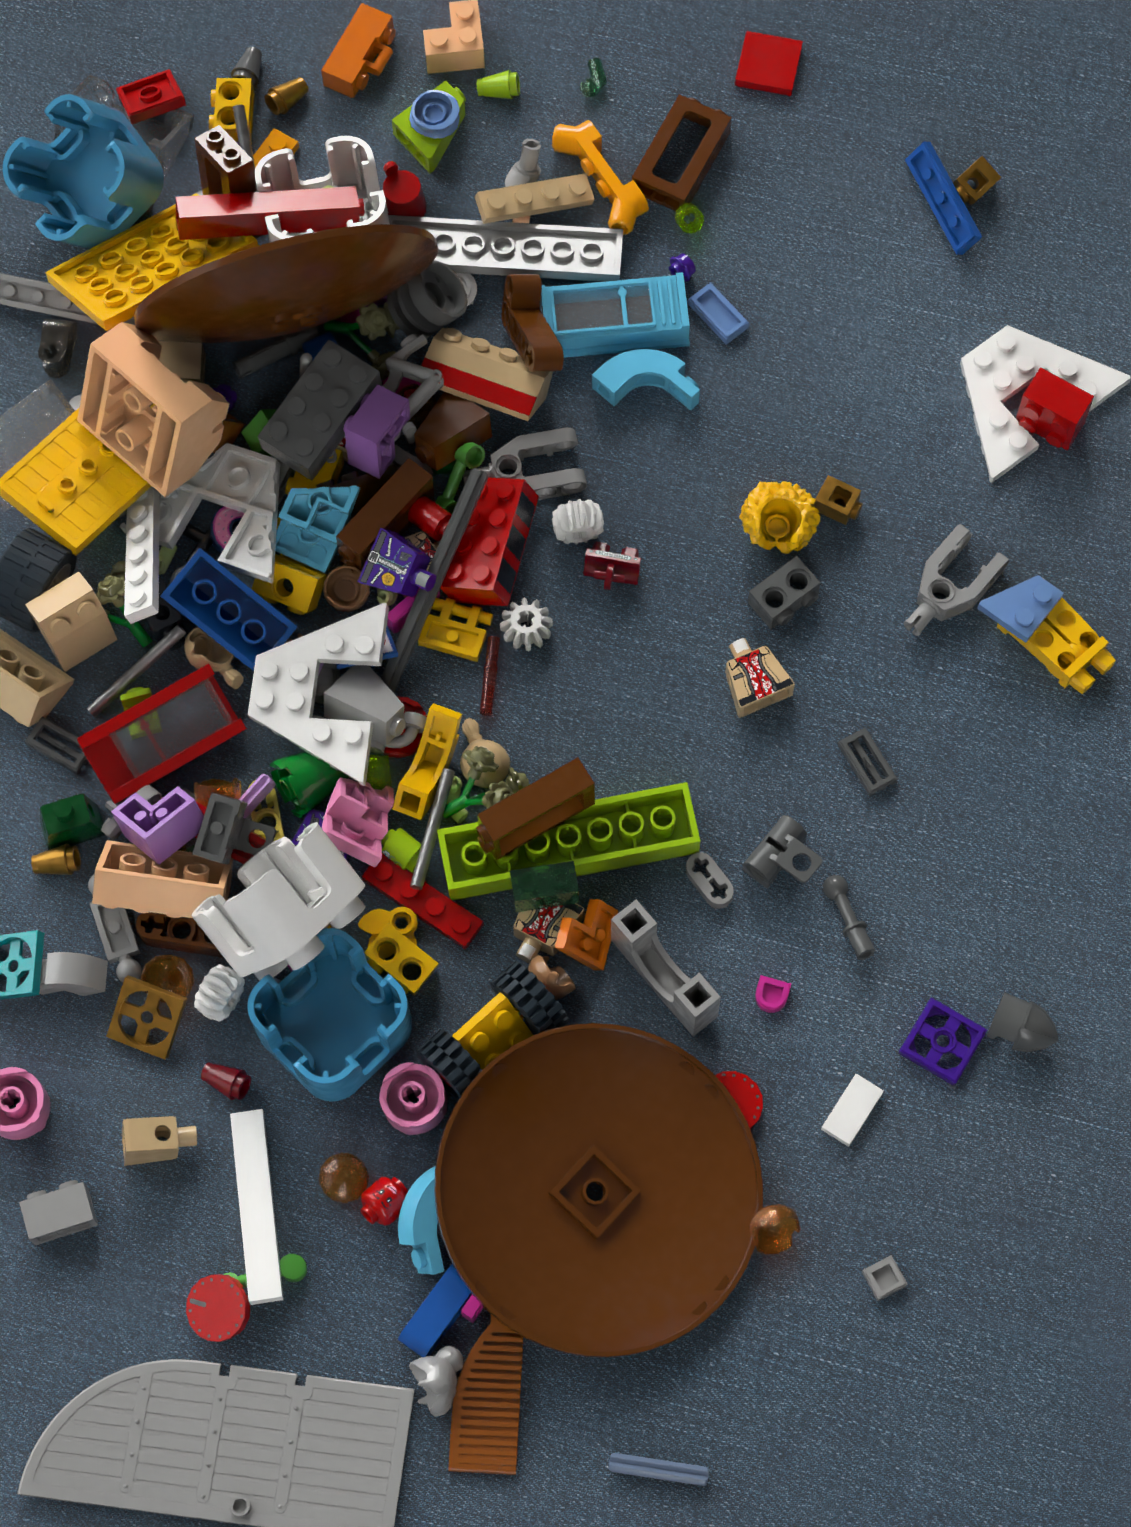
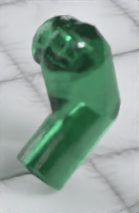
[579,58,607,98]

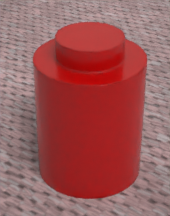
[408,496,452,541]

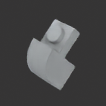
[39,952,108,996]

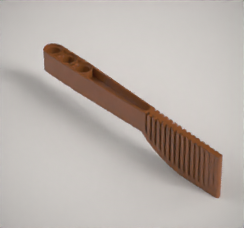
[448,1314,524,1475]

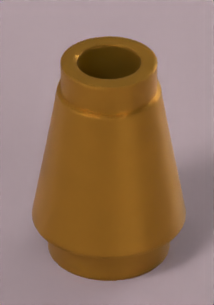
[264,77,309,115]
[31,844,81,875]

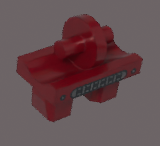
[583,541,641,590]

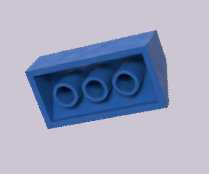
[160,548,297,672]

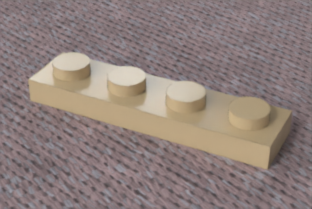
[475,173,595,224]

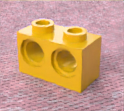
[209,78,255,144]
[364,923,439,996]

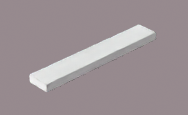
[230,1109,284,1305]

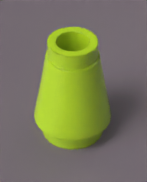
[477,70,520,99]

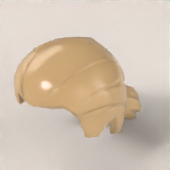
[184,626,244,689]
[460,718,510,788]

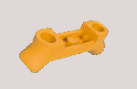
[552,120,649,235]

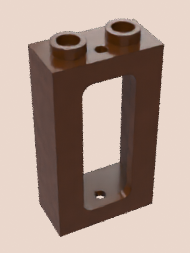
[632,94,732,215]
[194,125,262,239]
[336,458,434,573]
[476,757,595,860]

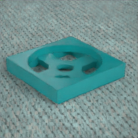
[0,930,45,1000]

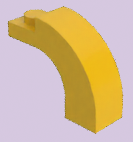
[392,703,462,820]

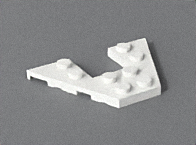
[960,325,1131,483]
[120,443,281,584]
[248,603,389,786]

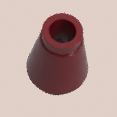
[201,1062,251,1100]

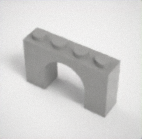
[611,899,721,1037]

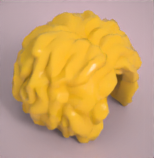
[739,481,820,554]

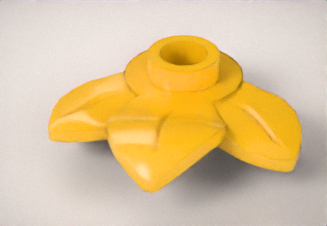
[358,907,418,959]

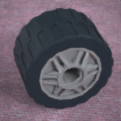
[0,528,77,633]

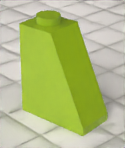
[392,81,466,174]

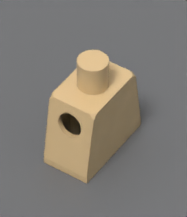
[122,1116,197,1166]

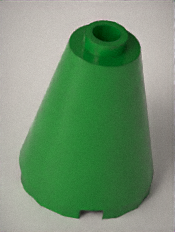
[270,752,349,818]

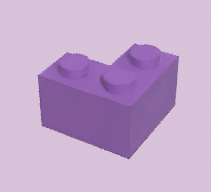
[343,384,410,479]
[111,786,204,865]

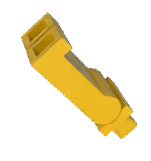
[997,598,1116,694]

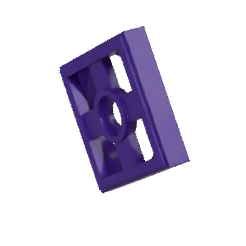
[898,997,987,1086]

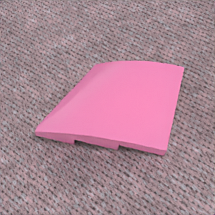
[322,777,394,867]

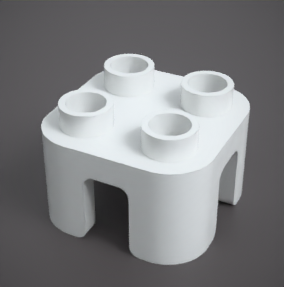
[255,136,389,242]
[191,822,366,981]

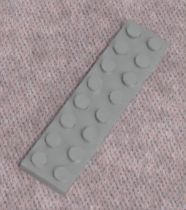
[388,215,623,282]

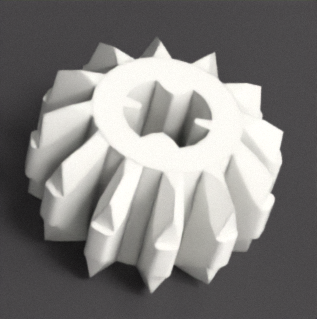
[552,499,604,545]
[500,597,553,652]
[194,964,245,1022]

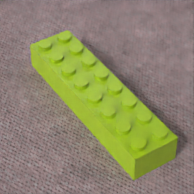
[437,782,701,900]

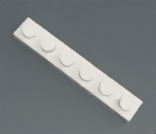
[124,486,160,624]

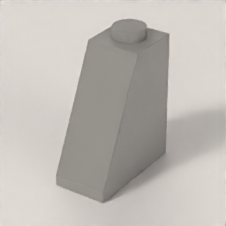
[324,665,406,746]

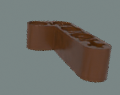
[501,274,564,372]
[136,912,224,958]

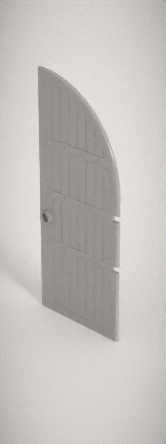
[17,1359,415,1527]

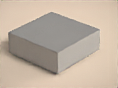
[862,1255,908,1301]

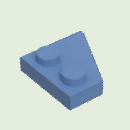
[977,575,1064,643]

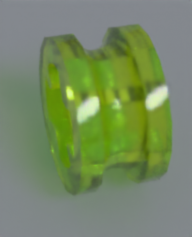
[675,203,704,233]

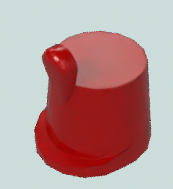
[382,161,427,217]

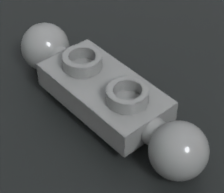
[88,874,142,983]

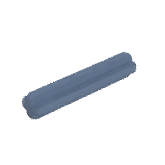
[608,1453,709,1486]

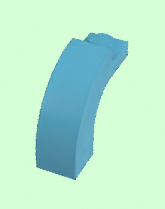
[592,349,700,410]
[398,1166,444,1275]

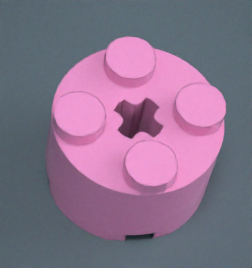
[379,1062,448,1135]
[0,1067,50,1140]

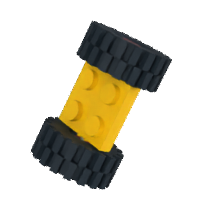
[416,961,569,1102]

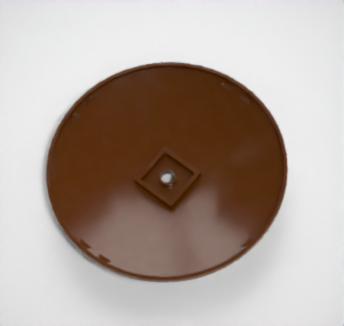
[134,224,438,343]
[434,1023,763,1357]

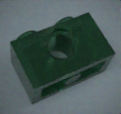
[510,861,579,912]

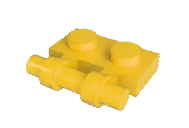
[418,598,493,662]

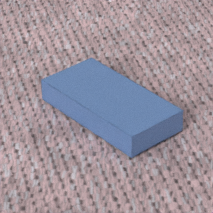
[688,282,749,345]

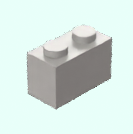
[19,1180,98,1245]

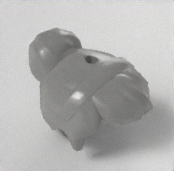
[409,1346,464,1417]

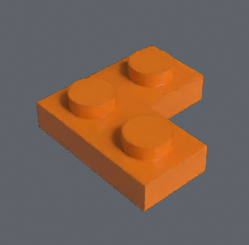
[555,899,618,971]

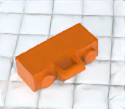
[321,3,396,98]

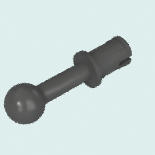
[823,875,876,960]

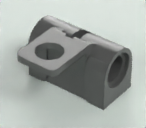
[193,793,276,864]
[742,815,822,889]

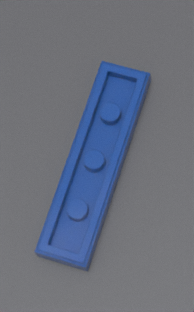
[905,141,982,255]

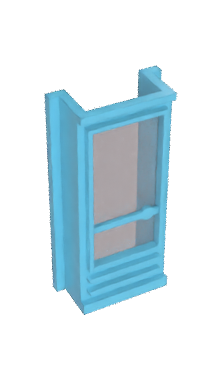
[541,272,690,358]

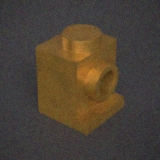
[953,156,1002,205]
[814,475,863,525]

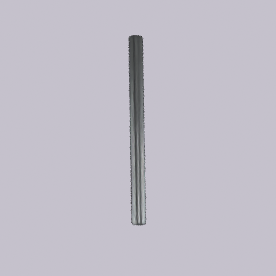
[381,468,488,693]

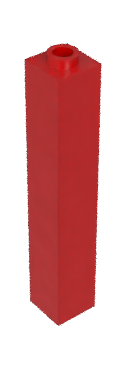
[176,186,365,240]

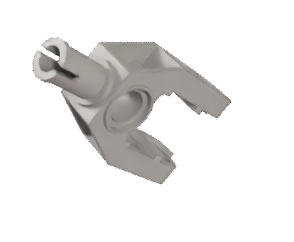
[463,427,587,500]
[904,524,1010,636]

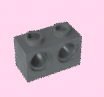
[748,556,821,629]

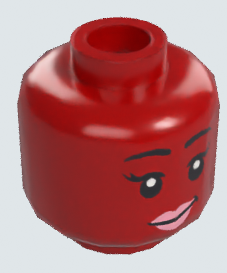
[360,1177,408,1226]

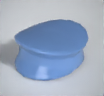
[409,90,459,139]

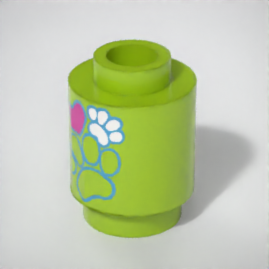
[381,827,422,873]

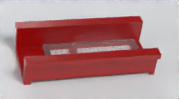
[76,663,247,804]

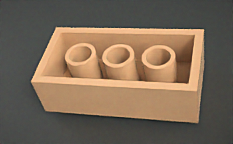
[92,840,233,918]

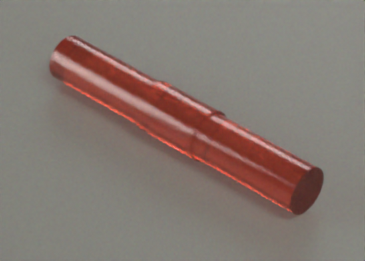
[480,636,500,716]

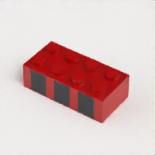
[440,477,539,606]

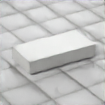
[821,1074,884,1147]

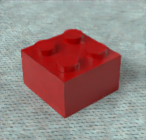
[1016,367,1094,451]

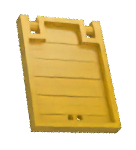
[0,408,151,556]

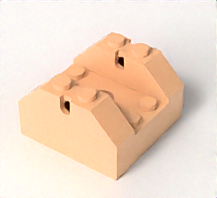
[77,322,230,497]

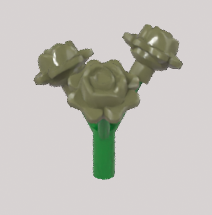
[324,302,400,380]
[96,561,153,648]
[443,746,530,819]

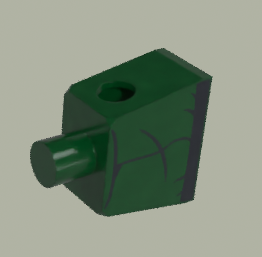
[40,794,105,850]

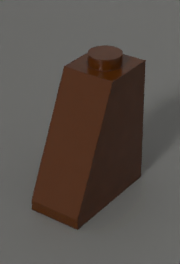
[414,392,492,471]

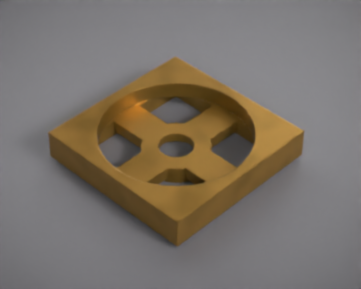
[106,975,187,1060]

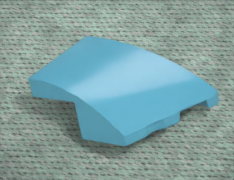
[275,486,360,574]

